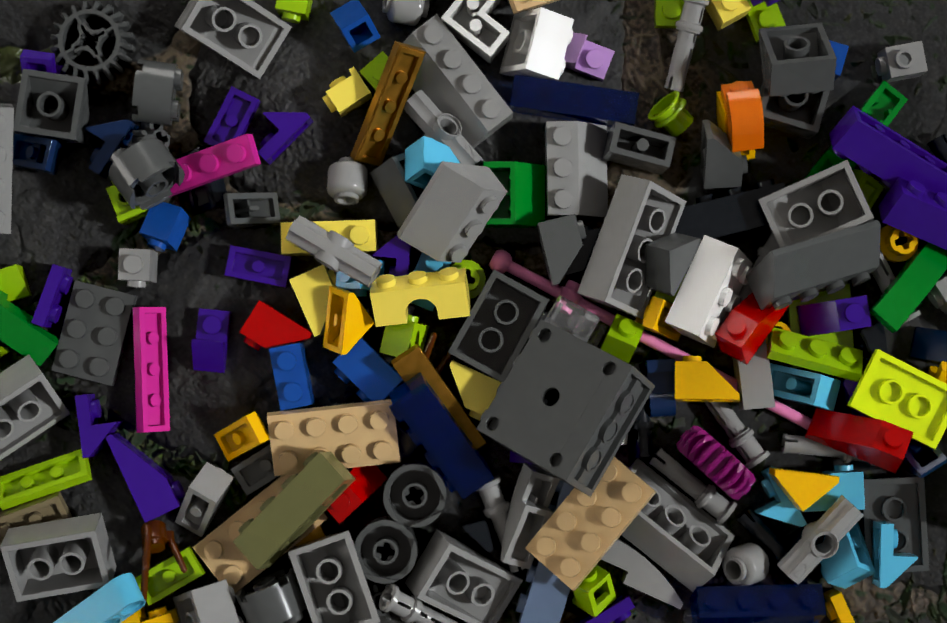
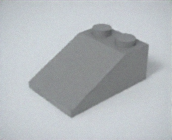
[174,0,292,79]
[758,160,874,248]
[404,530,523,623]

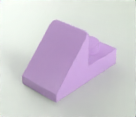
[564,32,615,82]

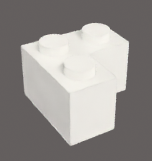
[441,0,510,63]

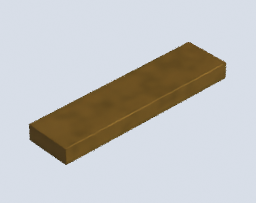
[350,41,426,166]
[391,344,486,460]

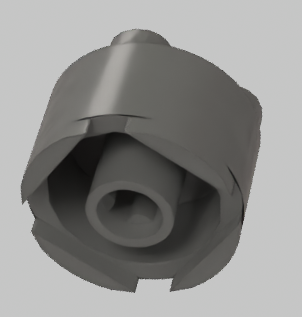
[132,59,184,126]
[109,134,185,210]
[383,462,447,528]
[354,516,418,584]
[235,568,307,623]

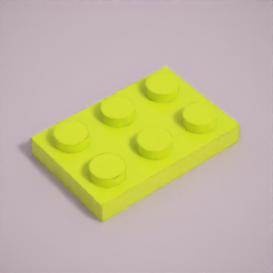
[847,349,947,449]

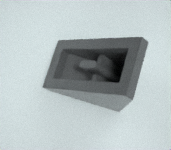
[223,192,281,229]
[645,232,702,296]

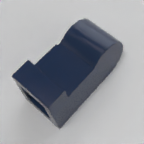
[643,359,676,417]

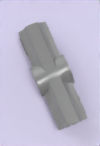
[404,89,483,166]
[286,215,383,288]
[777,495,864,585]

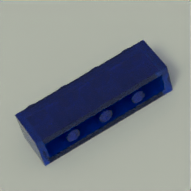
[510,75,639,127]
[389,372,494,499]
[690,584,826,623]

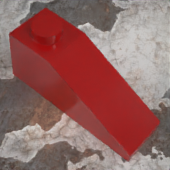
[715,293,793,365]
[805,408,914,473]

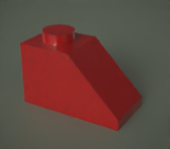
[239,300,314,351]
[327,465,388,524]

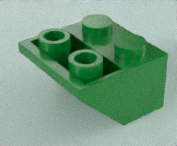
[483,161,545,228]

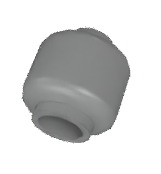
[382,0,429,26]
[327,157,368,205]
[722,543,770,587]

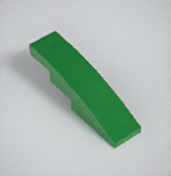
[804,80,908,179]
[869,241,947,333]
[0,290,59,366]

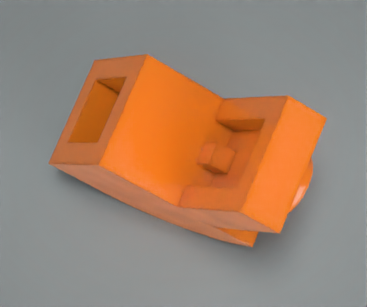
[721,81,764,152]

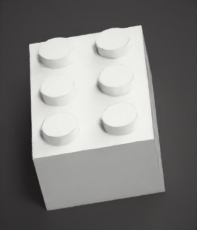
[665,235,753,348]

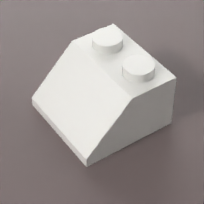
[499,7,574,82]

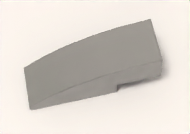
[732,339,775,410]
[500,463,560,569]
[601,538,683,609]

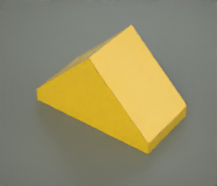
[323,286,375,355]
[769,467,839,512]

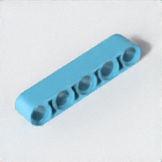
[53,573,146,623]

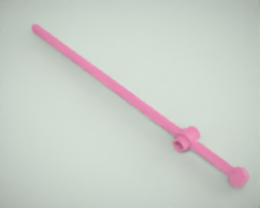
[489,249,812,430]

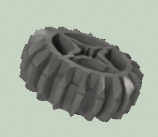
[50,1,136,85]

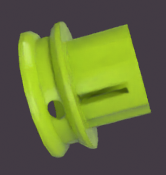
[648,91,694,137]
[450,260,486,299]

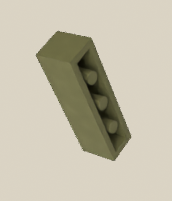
[233,452,356,570]

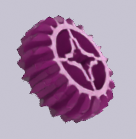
[676,425,756,500]

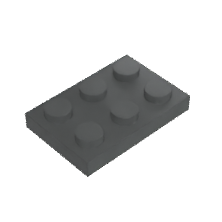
[51,280,138,386]
[860,476,930,572]

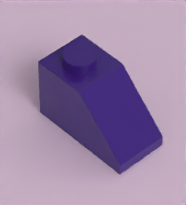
[796,295,872,336]

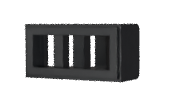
[853,321,888,364]

